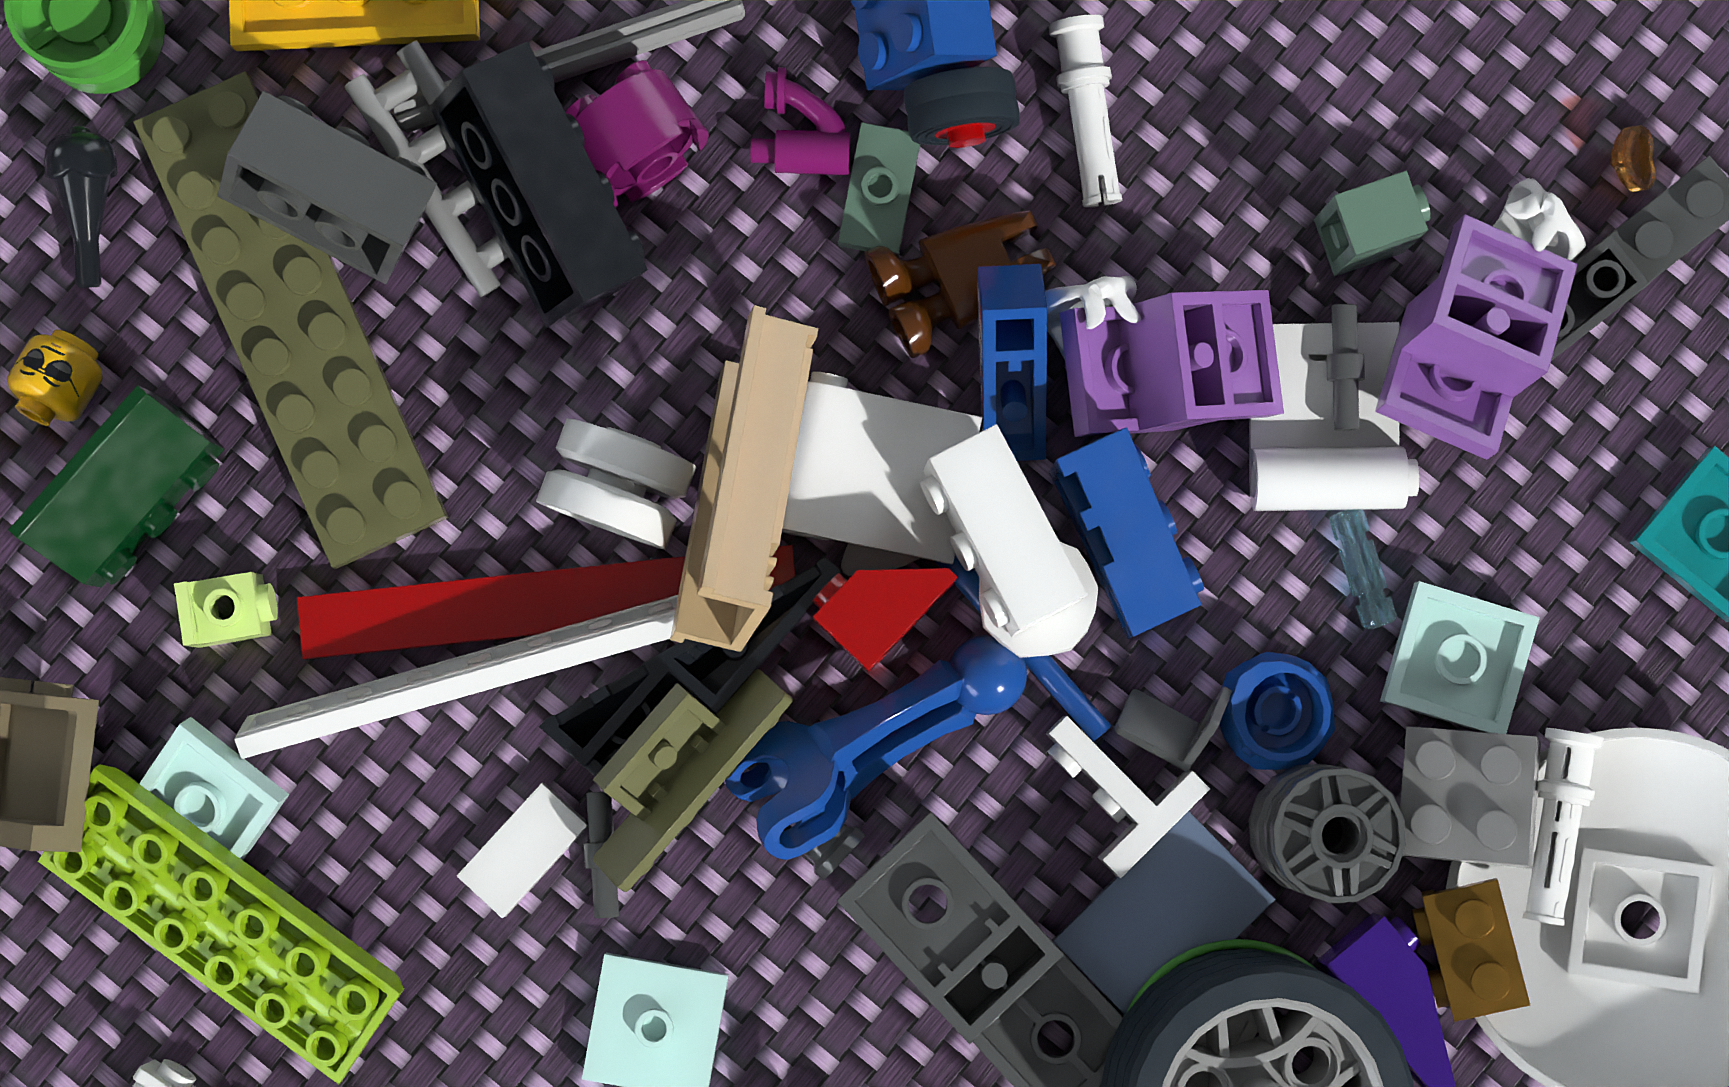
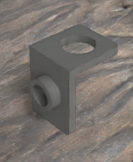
[1114,686,1232,772]

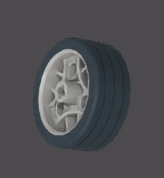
[1101,948,1414,1087]

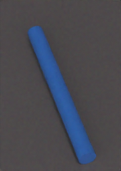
[934,554,1112,742]

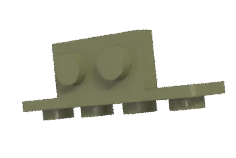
[593,669,792,892]

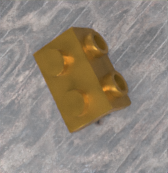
[1412,878,1530,1022]

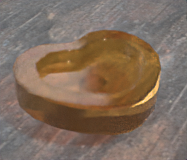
[1610,125,1656,192]

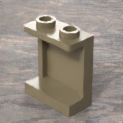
[0,677,99,852]

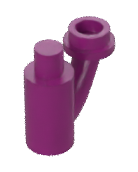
[750,67,850,175]

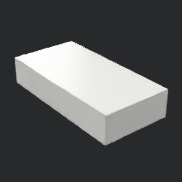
[457,783,588,918]

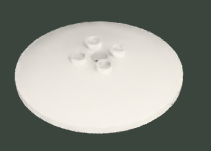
[1446,728,1729,1087]

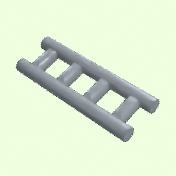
[344,41,509,297]

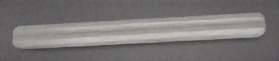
[393,0,745,133]

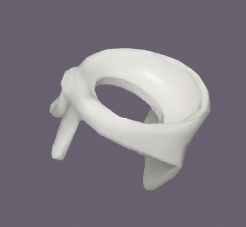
[1493,178,1586,262]
[1045,276,1141,359]

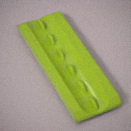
[38,764,404,1085]

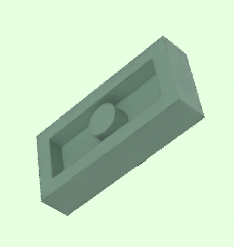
[838,122,920,258]

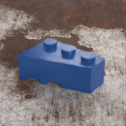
[1049,427,1204,639]

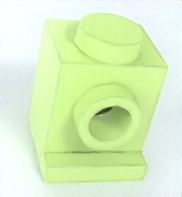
[174,572,278,648]

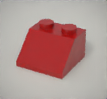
[813,568,958,673]

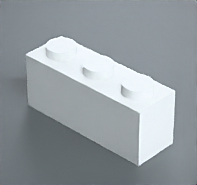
[920,424,1088,637]

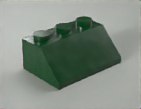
[8,385,225,588]

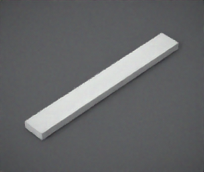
[234,595,678,759]

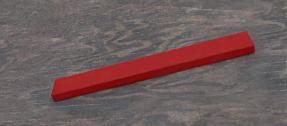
[297,545,796,660]

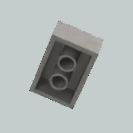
[217,90,437,284]

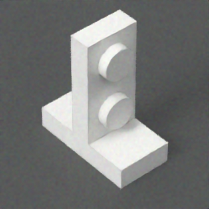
[1045,716,1210,878]

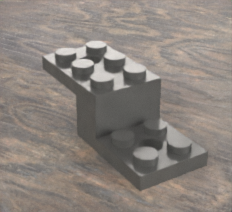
[836,811,1123,1087]

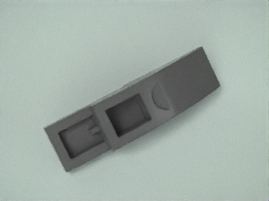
[1551,156,1729,361]

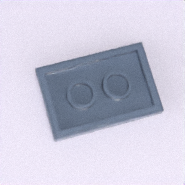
[1052,811,1275,1015]

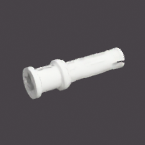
[1048,15,1123,208]
[1523,728,1604,926]

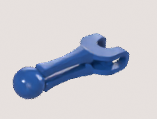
[723,635,1027,860]

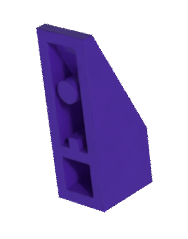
[1316,912,1456,1087]

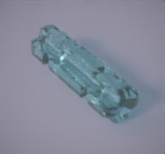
[1330,509,1397,629]

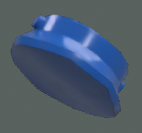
[1219,652,1335,770]

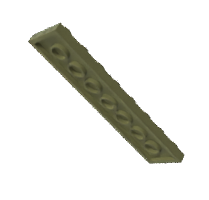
[133,71,449,569]

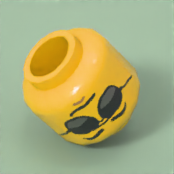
[7,329,103,426]

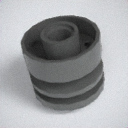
[1249,763,1406,903]

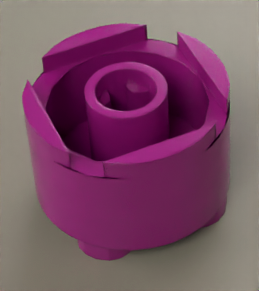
[565,60,709,207]

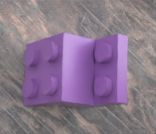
[1375,214,1578,460]
[1059,290,1284,437]

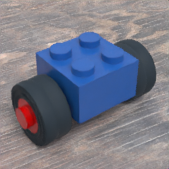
[851,0,1020,148]

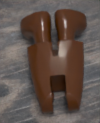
[865,210,1056,358]

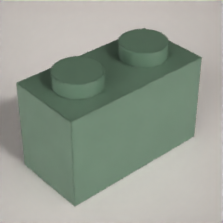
[1314,171,1431,277]

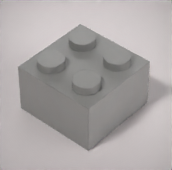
[1400,726,1541,869]

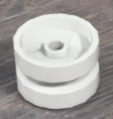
[536,418,697,550]

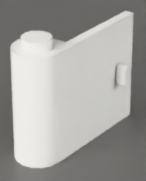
[1249,322,1419,511]
[782,372,982,564]

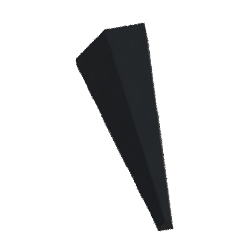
[539,557,841,776]

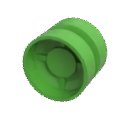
[4,0,165,94]

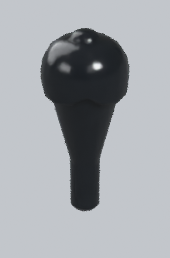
[44,126,118,288]

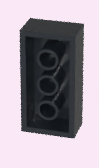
[429,41,648,328]

